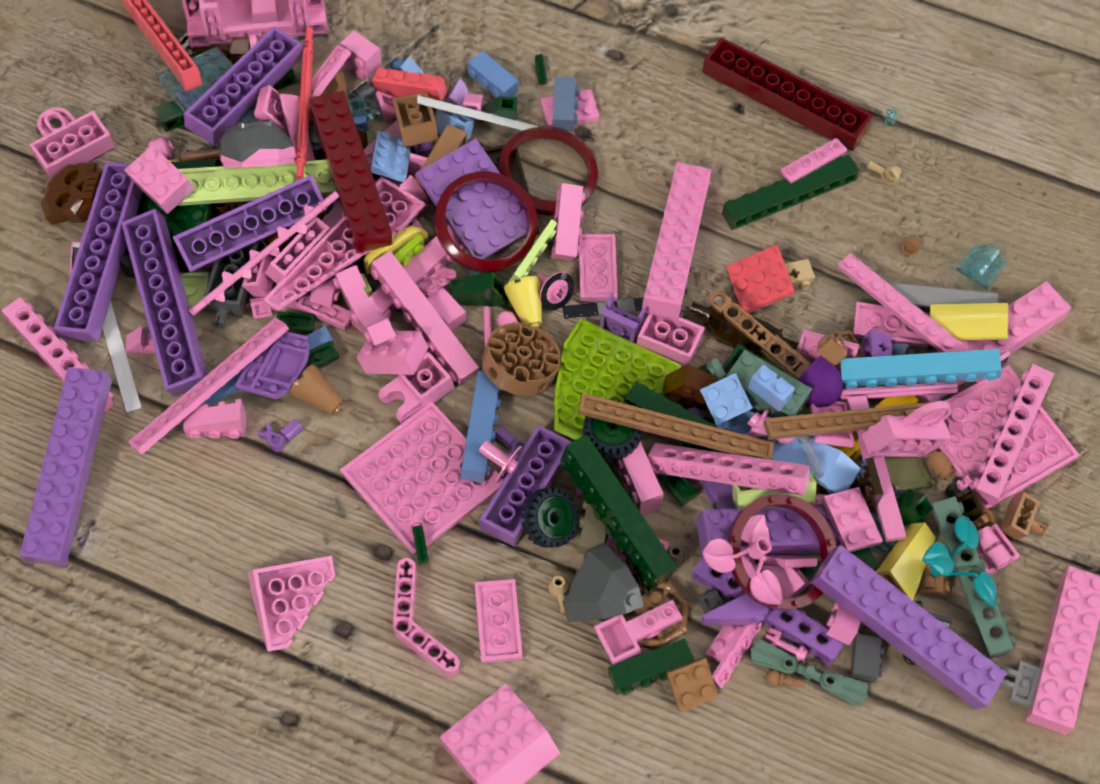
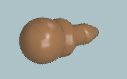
[766,669,805,687]

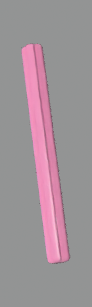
[840,382,958,400]

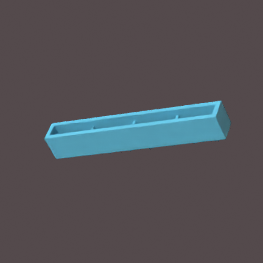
[841,349,1002,389]

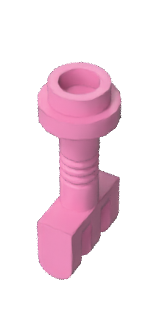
[764,627,809,662]

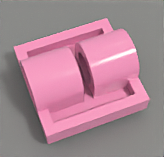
[976,524,1020,575]

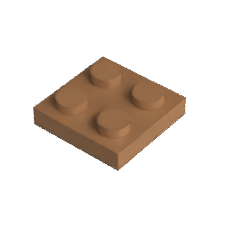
[666,657,718,712]

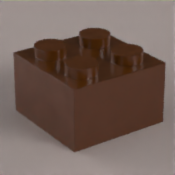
[662,364,719,409]

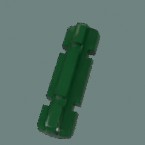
[534,54,547,85]
[412,525,429,565]

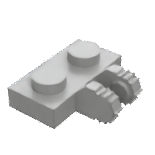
[999,661,1041,708]

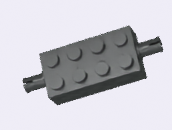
[204,242,262,328]

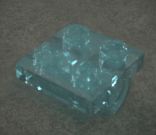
[956,242,1008,290]

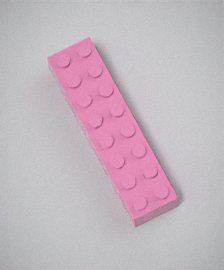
[1025,565,1100,735]

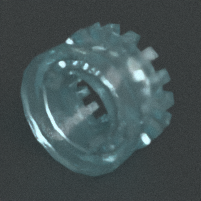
[885,108,897,125]

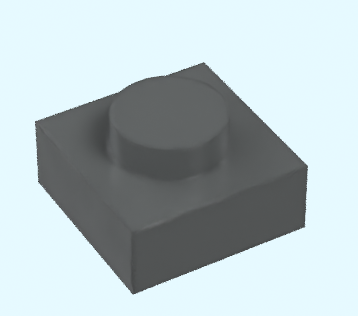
[697,589,724,614]

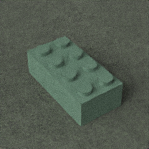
[725,350,812,418]

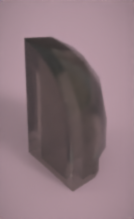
[120,253,136,278]

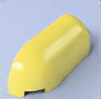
[364,226,428,275]

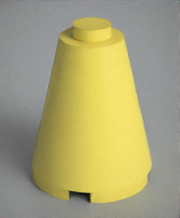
[504,276,542,328]

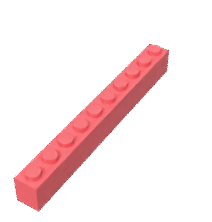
[121,0,203,91]

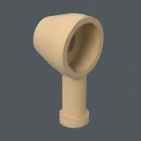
[867,161,901,185]
[548,576,568,614]

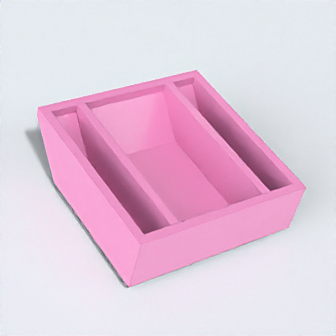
[440,683,560,784]

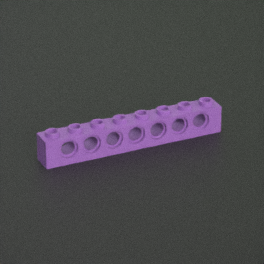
[691,557,844,666]

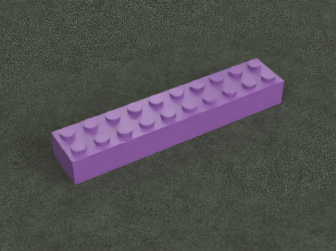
[54,162,143,342]
[121,209,208,397]
[19,367,112,567]
[810,545,1006,710]

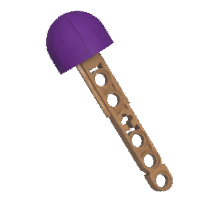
[710,291,843,407]

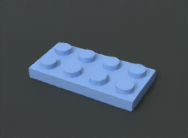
[370,131,411,182]

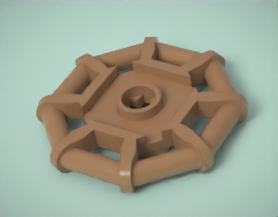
[622,581,691,648]

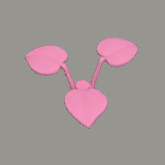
[702,515,782,605]

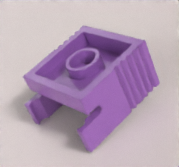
[600,293,645,343]

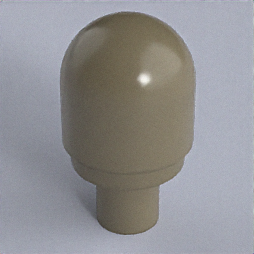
[418,217,437,239]

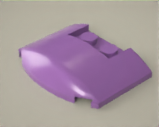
[234,331,310,400]

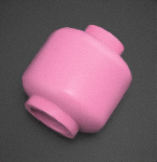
[146,137,174,159]

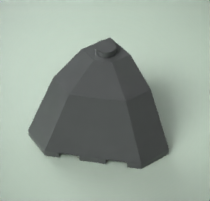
[563,543,644,622]

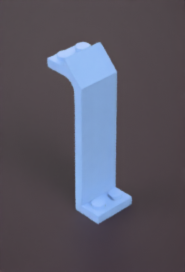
[715,410,860,495]

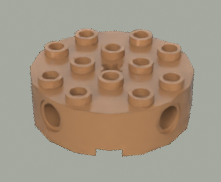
[482,322,561,397]

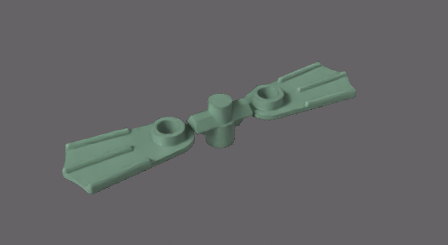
[750,639,868,707]

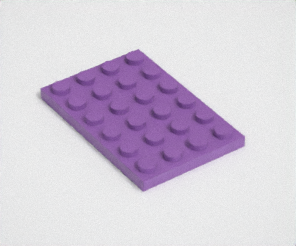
[415,139,527,260]

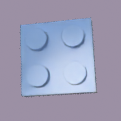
[700,373,753,425]

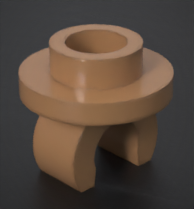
[973,508,996,528]

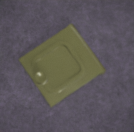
[884,456,935,491]

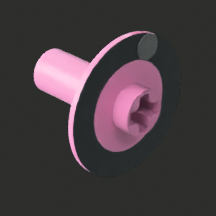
[536,272,574,310]
[478,440,523,483]

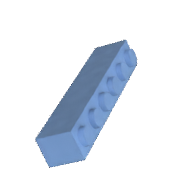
[460,371,502,483]

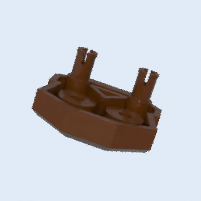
[41,162,103,225]

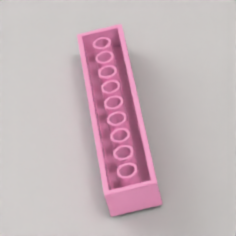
[642,162,712,319]
[901,281,1072,403]

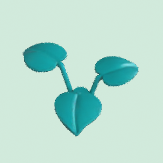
[922,515,997,608]

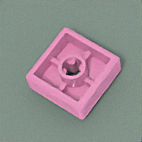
[254,85,287,132]

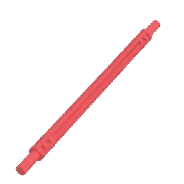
[295,27,314,180]

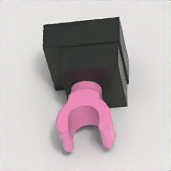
[945,475,972,500]

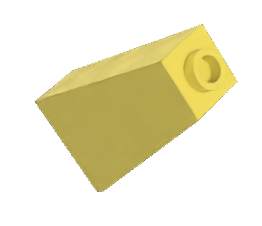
[876,522,936,600]

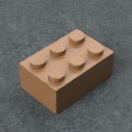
[393,92,439,147]

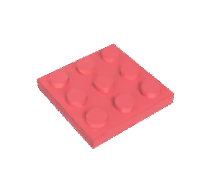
[726,244,796,314]

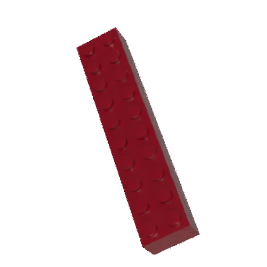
[702,37,873,151]
[308,90,393,254]

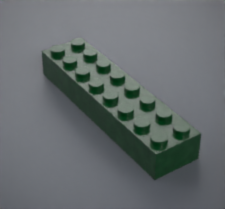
[560,434,677,591]

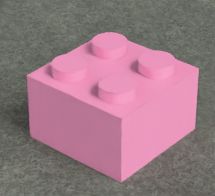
[340,31,382,83]

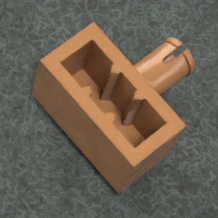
[1000,492,1048,540]

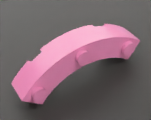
[332,265,396,346]

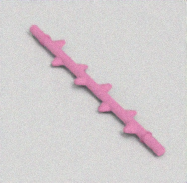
[188,191,340,316]

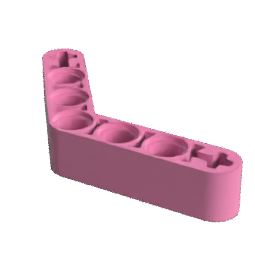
[393,558,460,678]

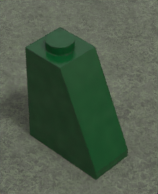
[450,272,508,307]

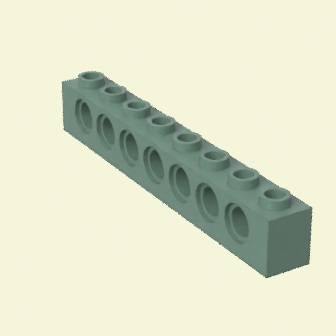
[931,496,1016,659]

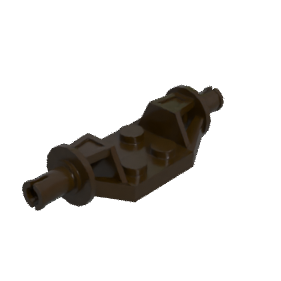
[689,301,799,355]

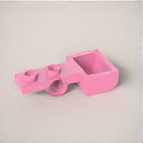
[594,600,682,665]

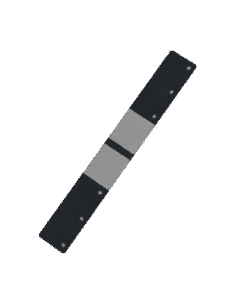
[562,297,644,319]

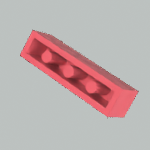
[372,68,447,102]

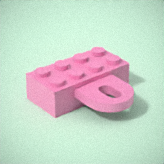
[29,107,115,180]
[862,401,952,457]

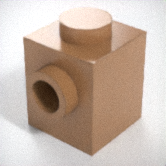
[817,334,848,366]

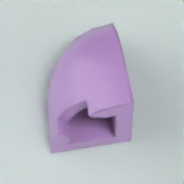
[443,78,468,107]

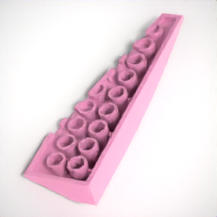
[263,177,426,312]

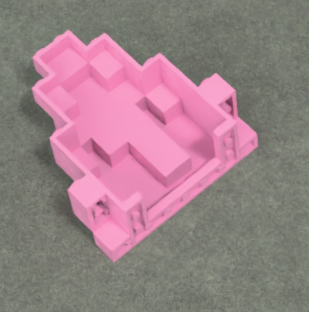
[182,0,328,48]

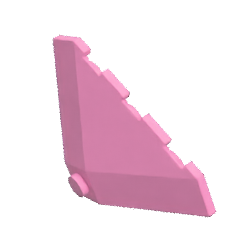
[248,556,336,652]

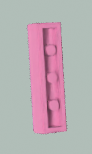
[280,94,315,161]

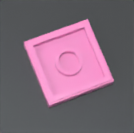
[759,554,817,568]

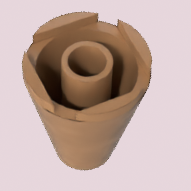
[289,364,344,415]

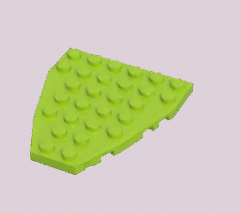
[554,318,682,440]

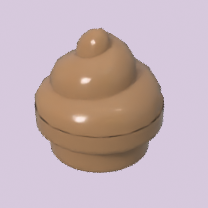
[901,237,920,255]

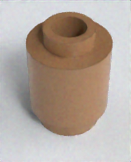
[927,451,955,481]

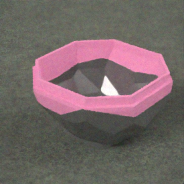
[220,120,296,168]

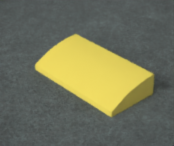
[930,303,1009,340]

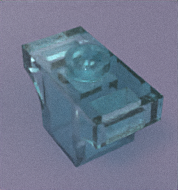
[347,94,381,121]

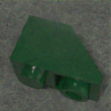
[481,96,517,122]
[896,489,932,526]

